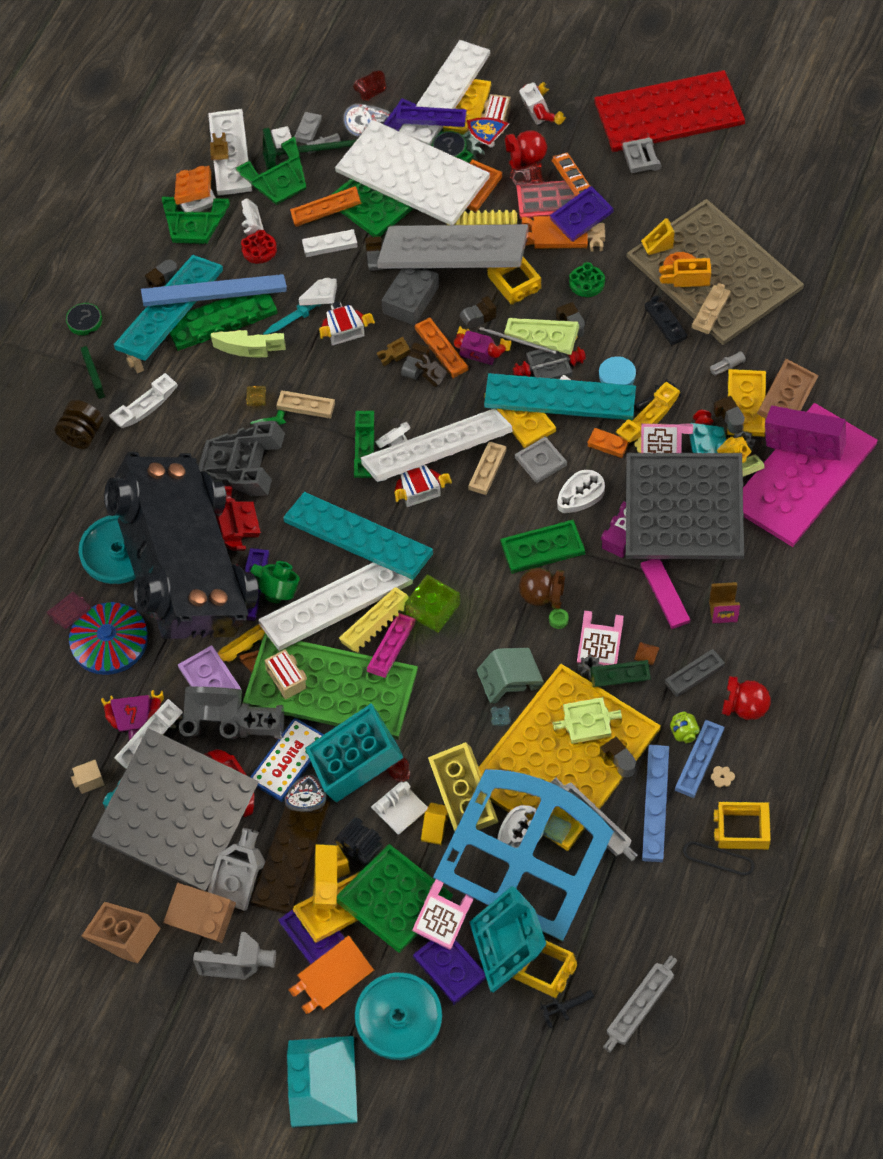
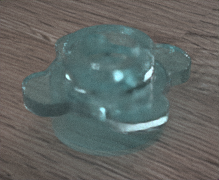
[490,706,511,726]

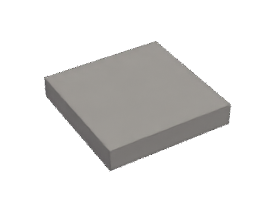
[515,436,567,484]

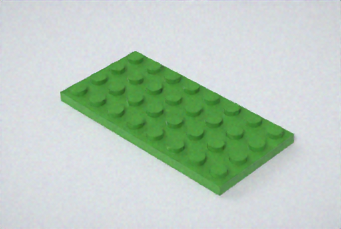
[243,633,418,740]

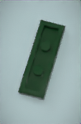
[80,346,105,399]
[590,660,651,687]

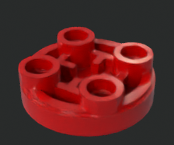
[241,230,277,264]

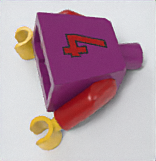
[454,326,511,365]
[101,690,164,740]

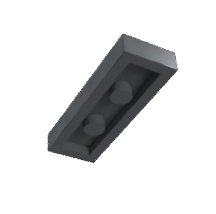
[665,649,725,697]

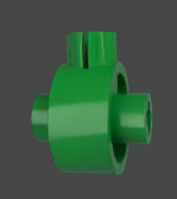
[250,561,300,603]

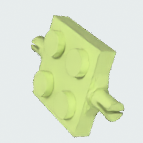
[552,697,622,744]

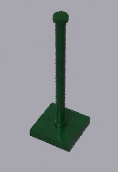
[262,128,357,170]

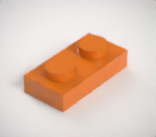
[587,428,629,458]

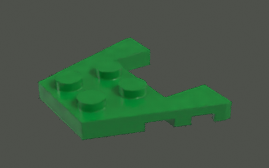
[236,137,306,205]
[162,197,230,244]

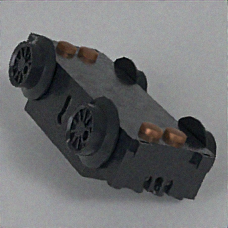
[104,452,258,639]

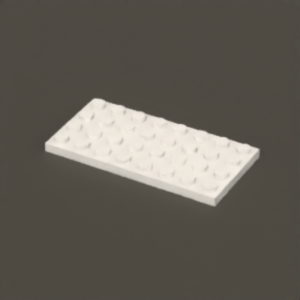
[335,120,490,225]

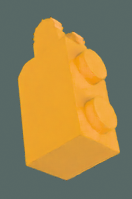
[659,258,711,287]

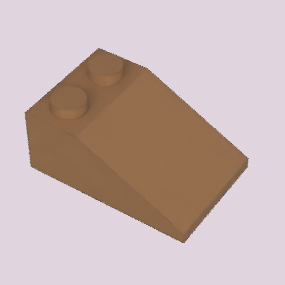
[163,883,236,943]
[82,902,161,963]

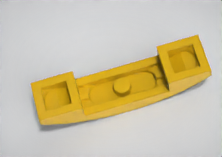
[616,382,680,443]

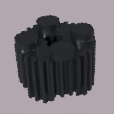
[334,817,383,865]

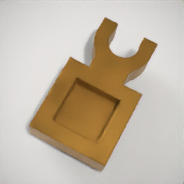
[210,132,229,160]
[377,337,411,366]

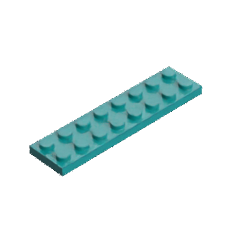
[114,255,223,361]
[484,373,636,420]
[283,492,433,580]

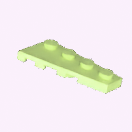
[504,318,579,355]

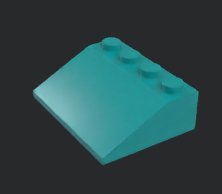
[305,703,404,803]

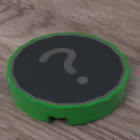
[432,131,466,159]
[66,303,102,335]

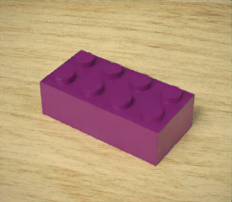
[765,405,846,461]

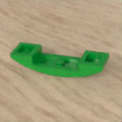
[354,411,374,478]

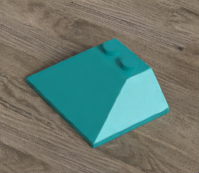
[470,886,546,993]
[287,1036,358,1127]

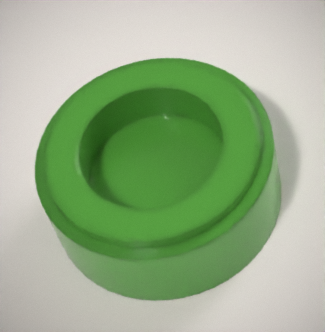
[549,609,569,629]

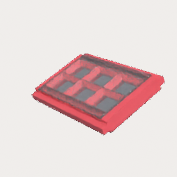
[516,181,576,219]

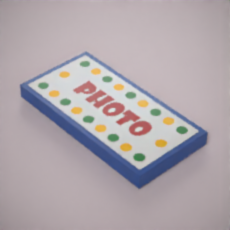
[251,718,324,802]

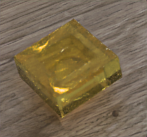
[246,386,266,406]

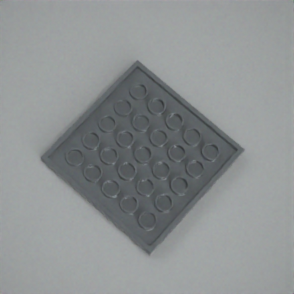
[626,453,744,559]
[91,728,259,891]

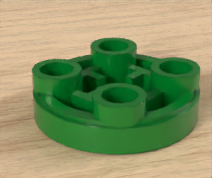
[569,262,605,297]

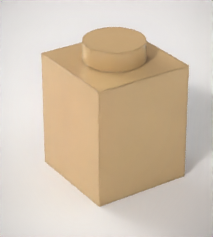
[71,760,105,794]

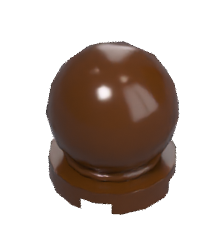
[519,568,565,609]

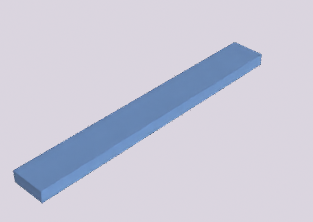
[141,274,287,306]

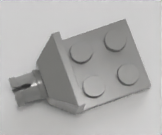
[208,828,266,911]
[193,932,276,980]

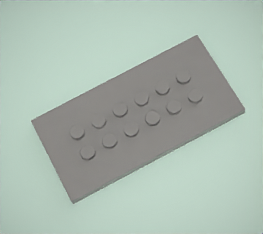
[377,224,528,269]

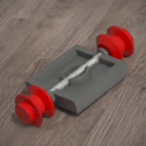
[513,346,586,379]

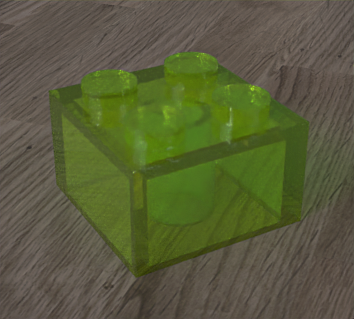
[405,574,460,633]

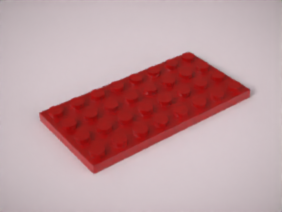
[594,70,745,152]

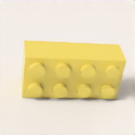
[428,742,498,831]

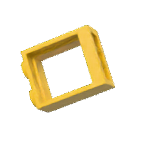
[487,257,541,305]
[714,802,771,850]
[512,940,577,998]

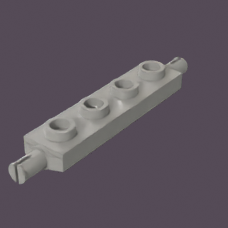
[550,777,638,861]
[603,956,677,1052]

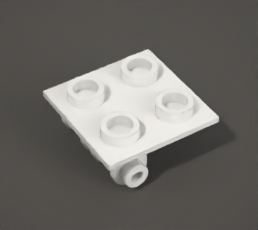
[371,781,428,835]

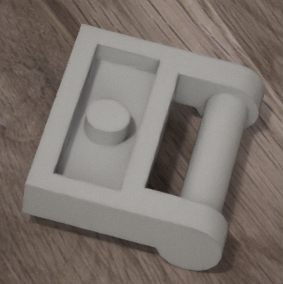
[622,138,661,173]

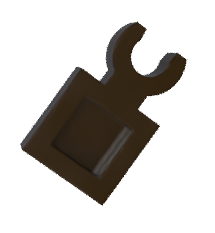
[415,354,447,387]

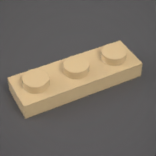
[277,390,335,419]
[468,441,506,495]

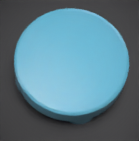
[599,357,636,385]

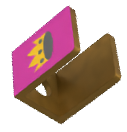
[709,582,740,623]

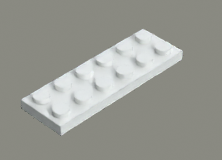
[208,109,252,196]

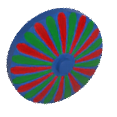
[69,602,148,675]

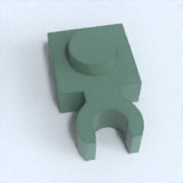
[462,131,485,161]

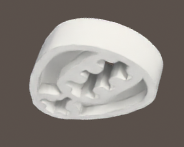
[557,470,605,513]
[497,805,545,848]

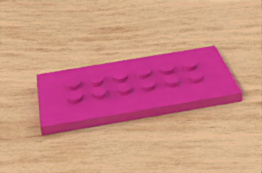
[743,403,878,547]

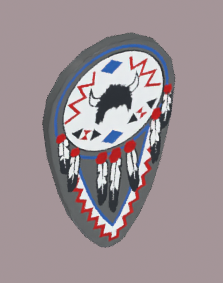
[343,104,391,137]
[285,774,326,811]

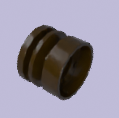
[54,400,103,449]

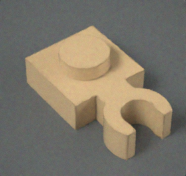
[587,223,605,251]
[126,354,144,373]

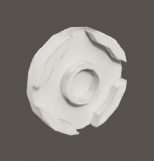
[376,422,411,448]

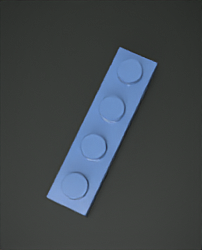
[675,720,725,798]

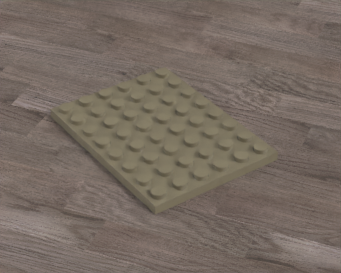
[627,199,804,345]

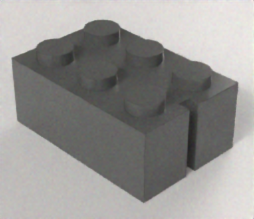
[381,268,439,326]

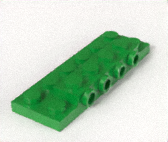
[169,293,278,351]

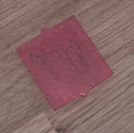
[46,592,92,629]

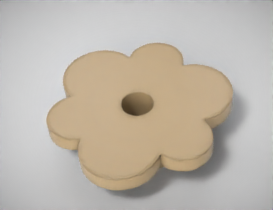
[711,766,735,788]

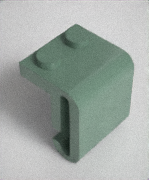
[477,648,544,703]

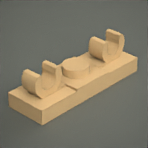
[692,283,731,334]

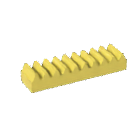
[447,210,517,225]
[339,587,410,653]

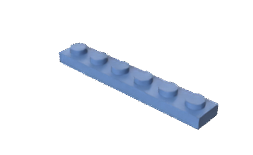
[642,745,669,862]

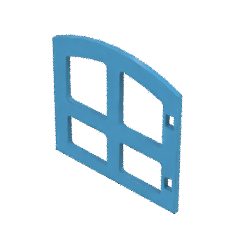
[433,769,614,942]

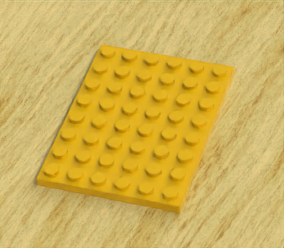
[478,664,661,851]

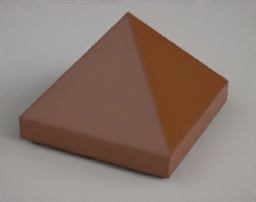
[634,642,659,665]

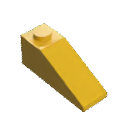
[313,845,337,909]

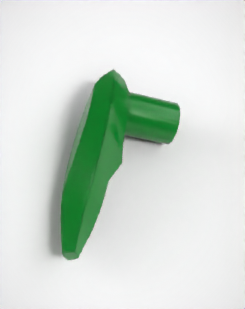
[251,410,286,425]

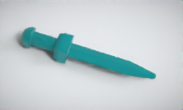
[263,304,321,335]

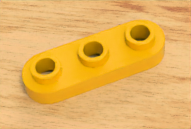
[217,624,265,662]

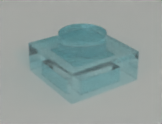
[543,815,571,844]

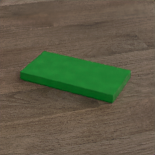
[500,519,585,574]

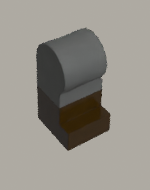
[365,236,383,271]
[145,260,178,288]
[460,296,496,329]
[556,302,585,339]
[401,342,430,380]
[713,395,745,434]
[599,737,636,777]

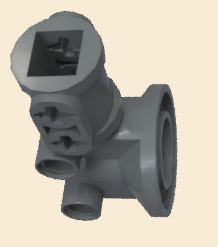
[179,686,284,740]

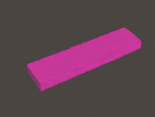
[641,559,690,629]
[367,613,416,678]

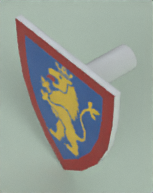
[467,117,509,147]

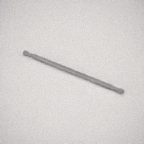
[479,327,557,354]

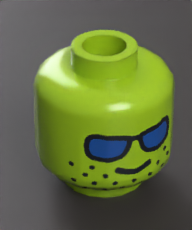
[670,712,700,743]

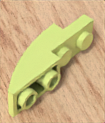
[211,330,286,357]

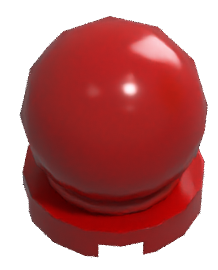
[505,130,547,169]
[722,676,771,720]

